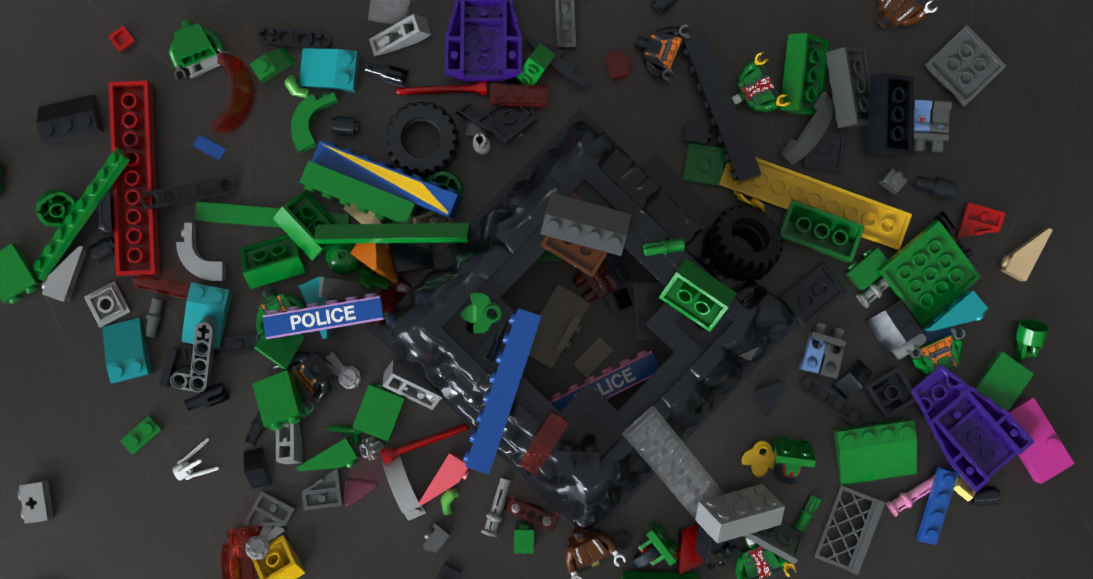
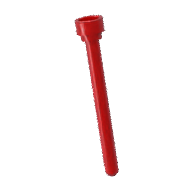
[396,81,488,95]
[380,423,469,464]

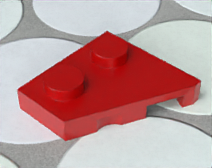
[956,202,1006,239]
[677,523,704,574]

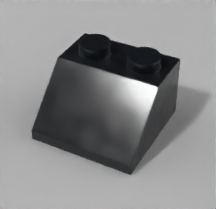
[864,300,922,353]

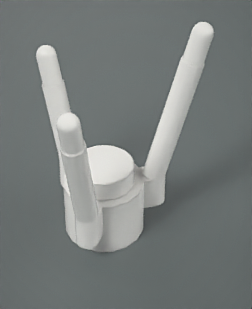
[173,438,219,481]

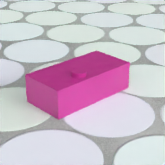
[1008,396,1075,484]

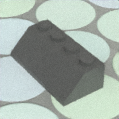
[826,47,871,128]
[540,192,631,256]

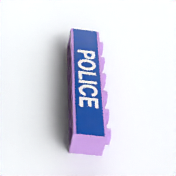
[262,293,385,339]

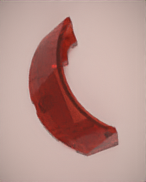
[210,53,253,133]
[221,526,259,579]

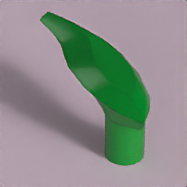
[326,425,361,444]

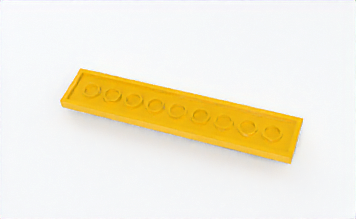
[719,157,912,251]

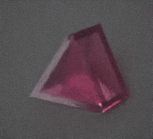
[343,477,379,509]

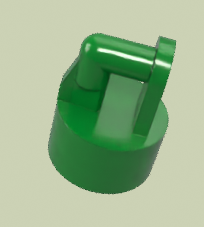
[1014,319,1049,362]

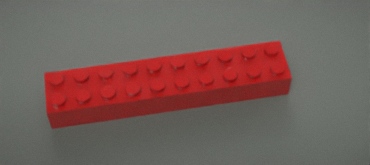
[109,81,160,276]

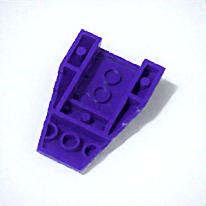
[444,0,522,81]
[911,365,1035,492]

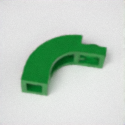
[291,92,339,153]

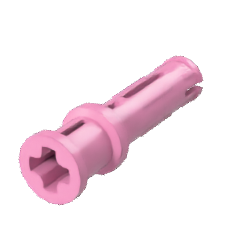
[886,474,936,517]

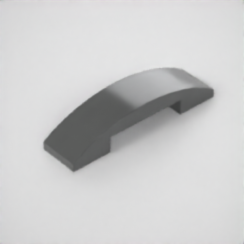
[780,92,835,165]

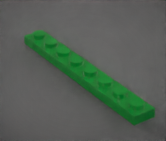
[31,147,130,281]

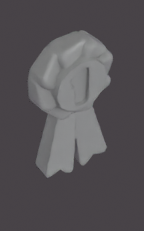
[326,352,362,389]
[246,526,285,560]

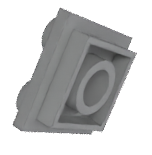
[84,281,131,328]

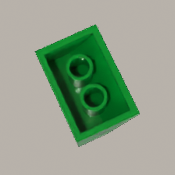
[273,190,338,261]
[240,234,306,289]
[659,258,737,332]

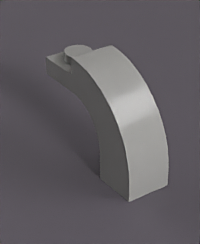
[176,223,226,281]
[381,454,426,521]

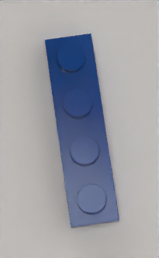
[916,467,958,545]

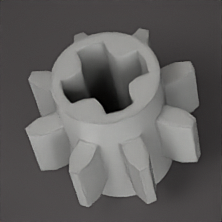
[359,436,383,461]

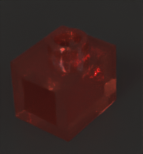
[605,50,631,81]

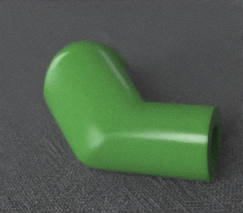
[285,75,310,98]
[441,488,459,515]

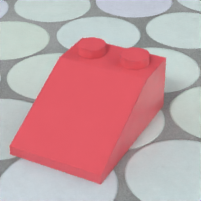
[419,450,471,505]

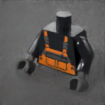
[635,24,692,83]
[273,351,333,412]

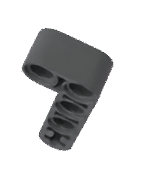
[170,316,217,392]

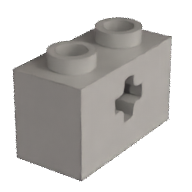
[18,480,54,524]

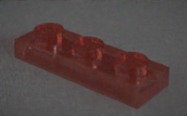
[490,84,548,107]
[132,275,190,299]
[518,412,569,475]

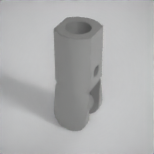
[186,54,222,79]
[891,334,926,360]

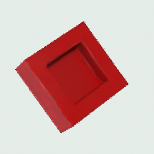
[108,25,136,53]

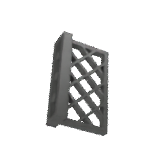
[814,485,885,575]

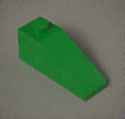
[296,437,359,471]

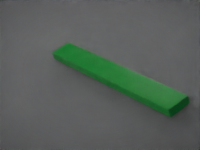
[195,202,350,228]
[313,223,470,244]

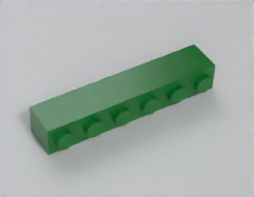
[300,161,418,224]

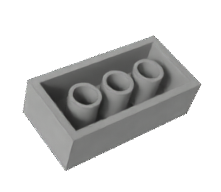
[695,484,785,543]

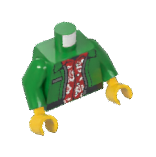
[731,52,790,112]
[735,537,796,579]

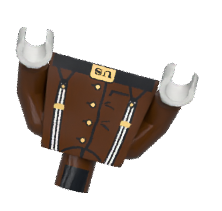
[877,0,938,28]
[564,526,625,579]

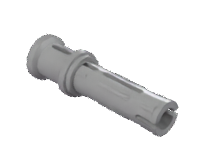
[473,134,491,155]
[856,277,889,308]
[481,478,512,537]

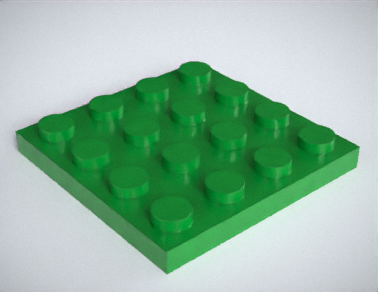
[877,219,982,327]

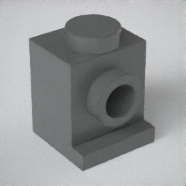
[878,168,908,194]
[422,521,451,554]

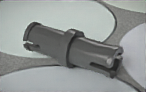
[144,297,164,338]

